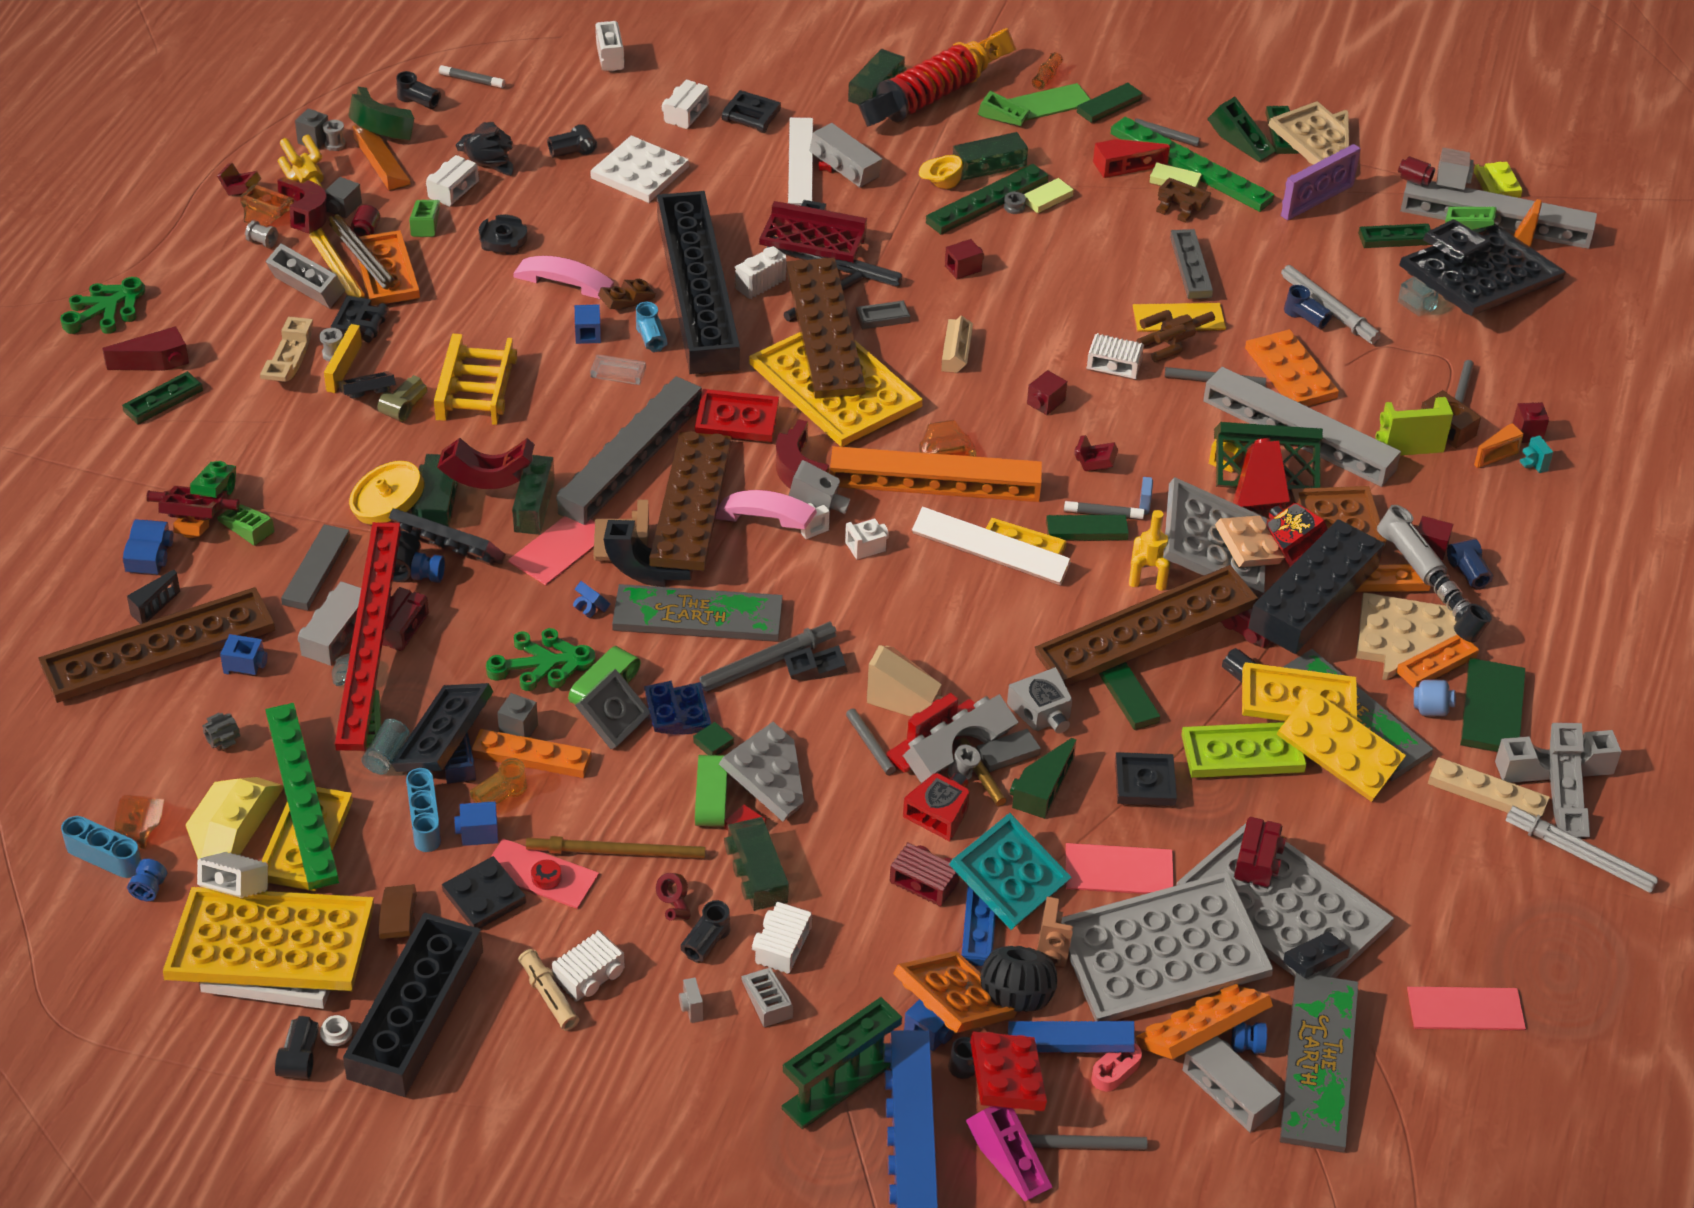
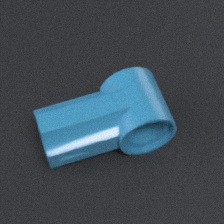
[636,302,667,352]

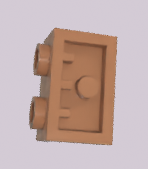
[1037,897,1073,967]

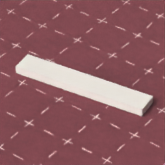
[788,118,813,206]
[912,507,1071,585]

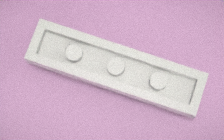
[200,982,330,1009]

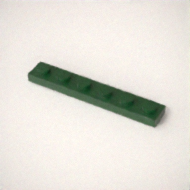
[926,164,1049,235]

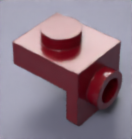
[217,163,262,196]
[1075,435,1118,471]

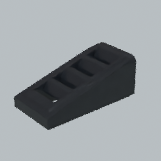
[127,570,180,624]

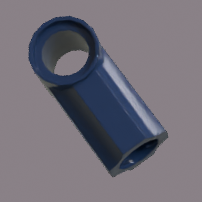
[1284,285,1333,330]
[1447,539,1493,590]

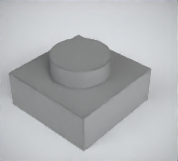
[679,978,703,1023]

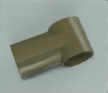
[377,375,427,422]

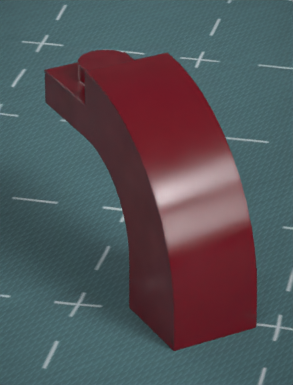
[277,177,327,234]
[776,419,829,489]
[437,438,535,489]

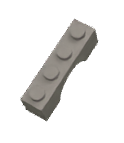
[903,694,1019,783]
[1495,730,1622,783]

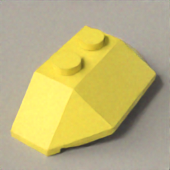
[186,777,283,859]

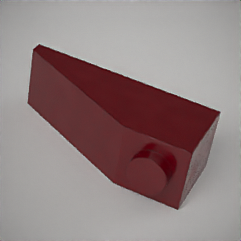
[102,326,189,371]

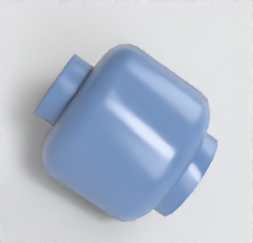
[1414,680,1456,717]

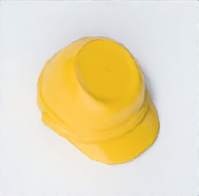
[919,155,963,189]

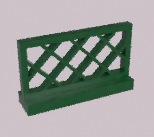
[1214,422,1323,492]

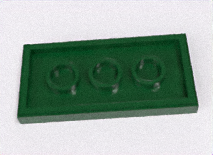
[1460,658,1525,752]

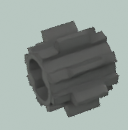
[202,713,241,749]

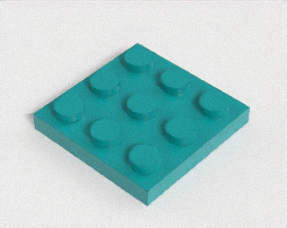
[949,813,1072,930]

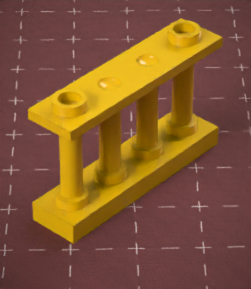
[434,334,517,425]

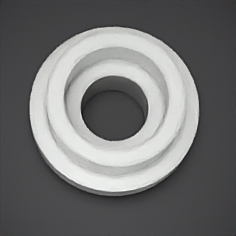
[320,1015,352,1046]

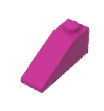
[966,1106,1053,1201]

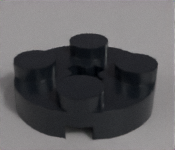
[479,214,528,255]

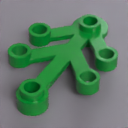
[60,277,145,334]
[486,628,596,691]

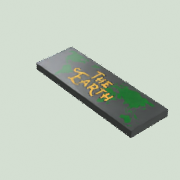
[612,584,783,641]
[1283,649,1433,781]
[1280,972,1358,1153]

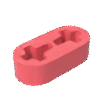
[1091,1043,1142,1092]

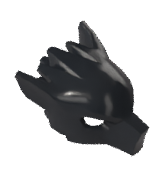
[455,122,514,176]

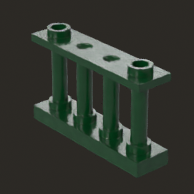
[781,997,902,1130]

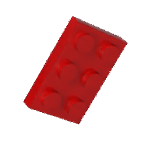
[695,389,779,442]
[970,1031,1047,1111]

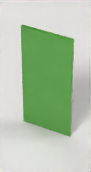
[1009,83,1091,121]

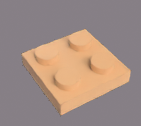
[1215,516,1285,568]

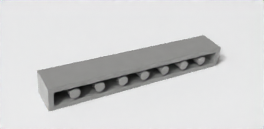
[1400,181,1597,249]
[1203,367,1401,487]

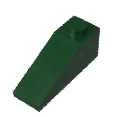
[1207,97,1276,162]
[1010,738,1077,819]

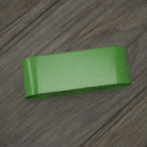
[568,646,641,704]
[695,755,728,827]

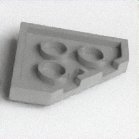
[719,722,804,822]

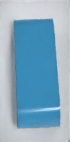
[406,768,441,852]
[61,816,141,878]

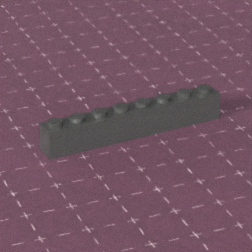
[556,376,702,525]

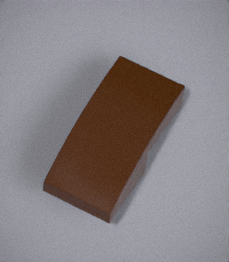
[598,278,656,309]
[379,884,417,940]

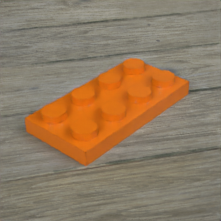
[357,230,420,306]
[1245,329,1339,407]
[1135,984,1273,1059]

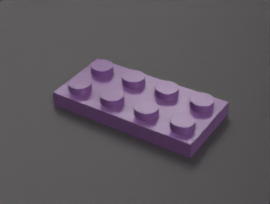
[1281,144,1361,221]

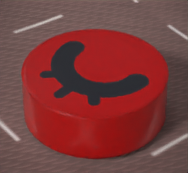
[531,859,562,890]

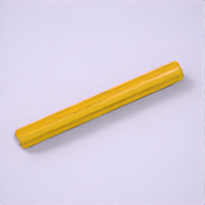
[310,228,364,298]

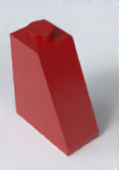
[1233,438,1290,511]

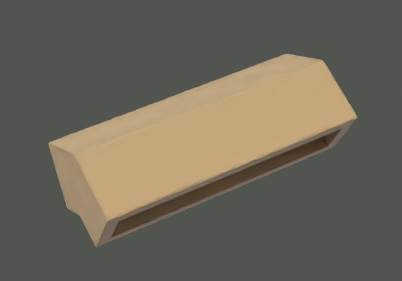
[941,315,973,373]

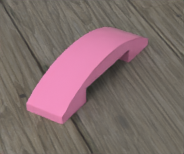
[514,256,614,299]
[715,490,817,529]

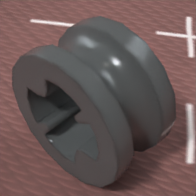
[1004,192,1026,214]

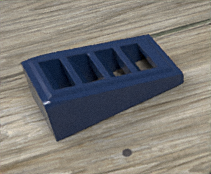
[444,733,476,784]

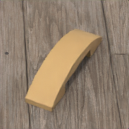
[260,317,313,382]

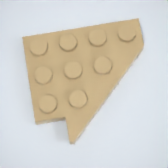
[1268,101,1349,165]
[1356,593,1457,680]

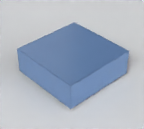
[1139,477,1153,515]

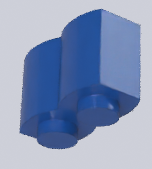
[123,519,173,574]

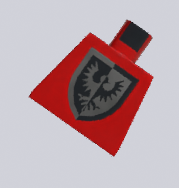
[903,773,970,842]

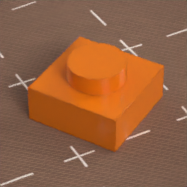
[173,516,209,538]

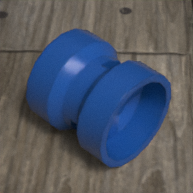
[411,552,445,583]
[127,859,168,902]
[1231,1022,1267,1054]

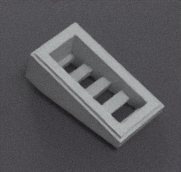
[741,968,793,1027]

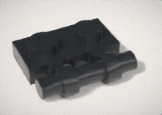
[331,295,388,342]

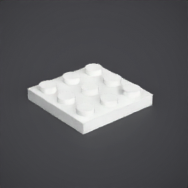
[591,136,689,203]

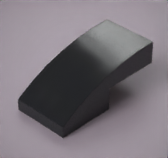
[784,645,848,680]

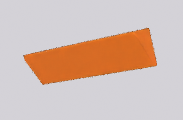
[353,125,411,190]

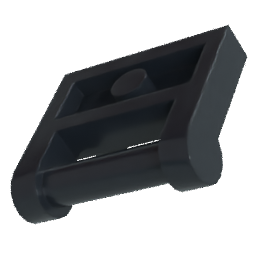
[722,90,781,133]

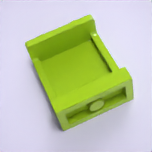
[1376,397,1453,456]

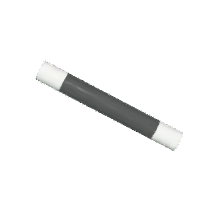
[439,65,505,88]
[1064,501,1144,519]

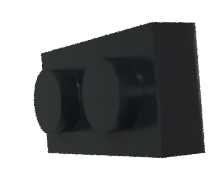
[1283,931,1350,979]

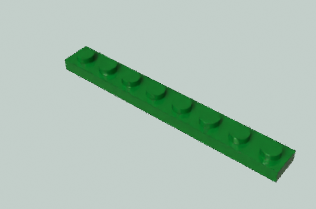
[1110,117,1274,212]
[265,703,339,890]

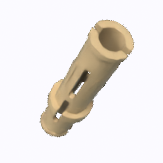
[518,949,579,1031]

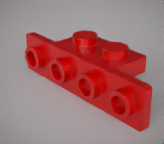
[887,693,975,773]

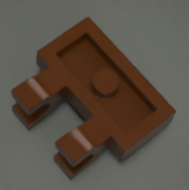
[1156,177,1211,223]

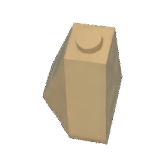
[867,645,943,717]

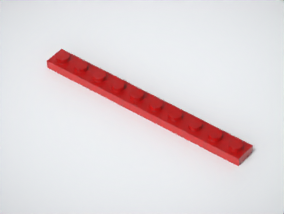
[335,522,401,751]

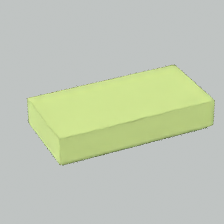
[1150,163,1201,187]
[1024,178,1074,213]

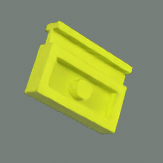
[1474,162,1523,198]

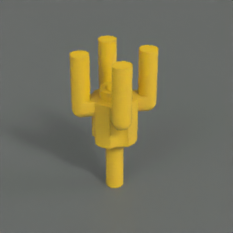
[278,135,324,188]
[1129,510,1170,591]

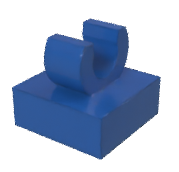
[573,581,611,618]

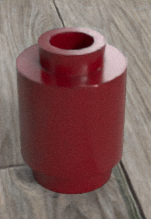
[1398,156,1435,186]
[351,205,381,237]

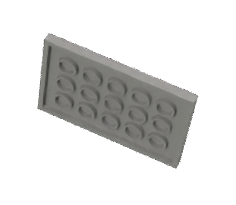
[1176,824,1394,978]
[1061,872,1273,1021]

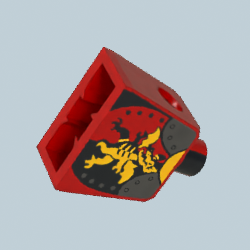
[1266,503,1328,566]

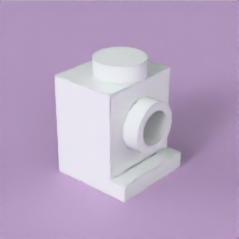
[845,519,889,560]

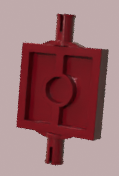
[146,486,240,521]

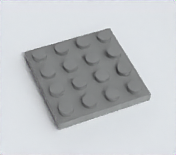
[1163,477,1267,599]

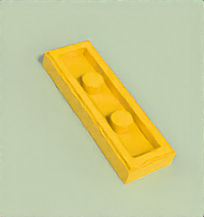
[324,324,362,393]
[986,518,1067,555]

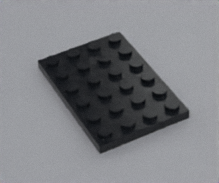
[1399,223,1566,316]

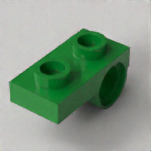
[190,461,236,498]

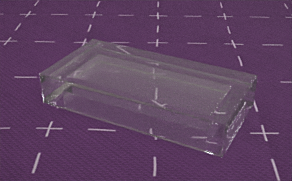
[590,354,646,385]

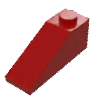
[1093,139,1170,178]

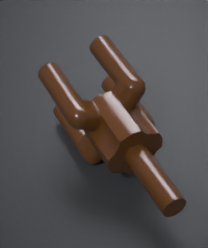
[1137,310,1215,362]

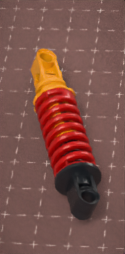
[858,28,1016,127]

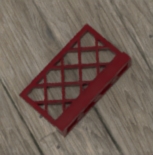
[759,201,867,262]

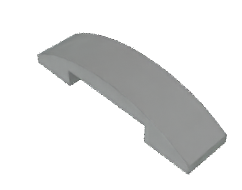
[1550,723,1590,838]

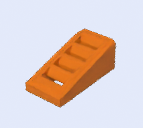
[1513,199,1542,247]
[1474,423,1523,468]

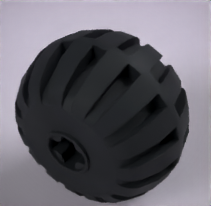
[980,946,1057,1012]

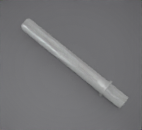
[1281,265,1381,344]
[1505,806,1658,892]

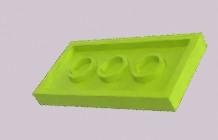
[1181,722,1306,778]

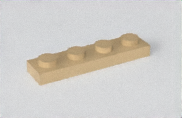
[1428,757,1549,818]

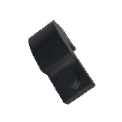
[603,520,693,587]

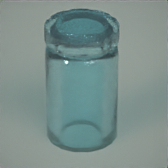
[361,719,410,775]

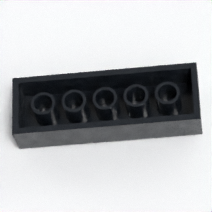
[1248,519,1385,654]
[343,912,483,1097]

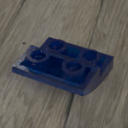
[644,680,711,734]

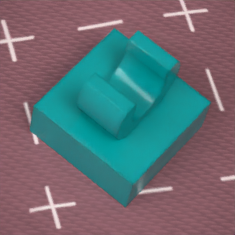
[1520,436,1553,473]

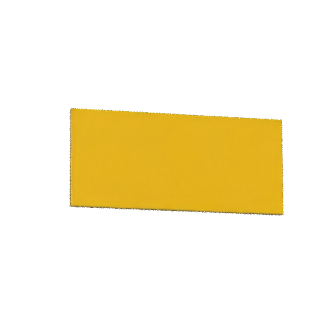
[1132,303,1226,332]

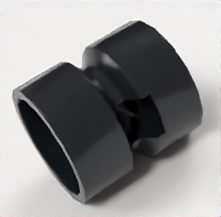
[393,530,421,582]

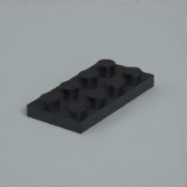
[389,508,506,565]
[391,683,494,772]

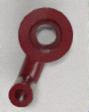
[656,873,691,921]

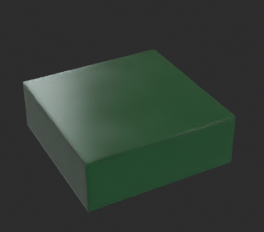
[693,722,734,755]

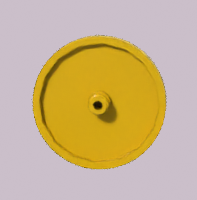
[349,461,424,524]

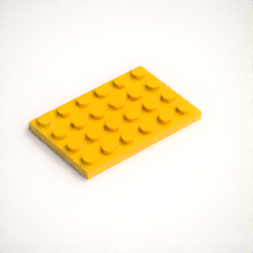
[749,332,923,447]
[163,887,374,991]

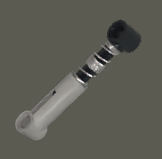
[1377,505,1492,642]

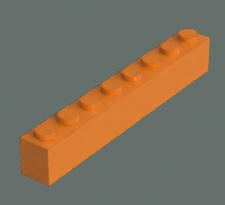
[830,446,1042,502]

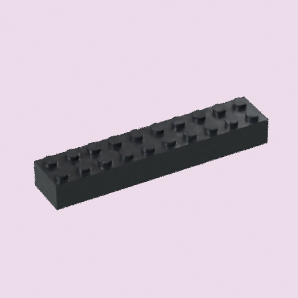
[657,191,740,374]

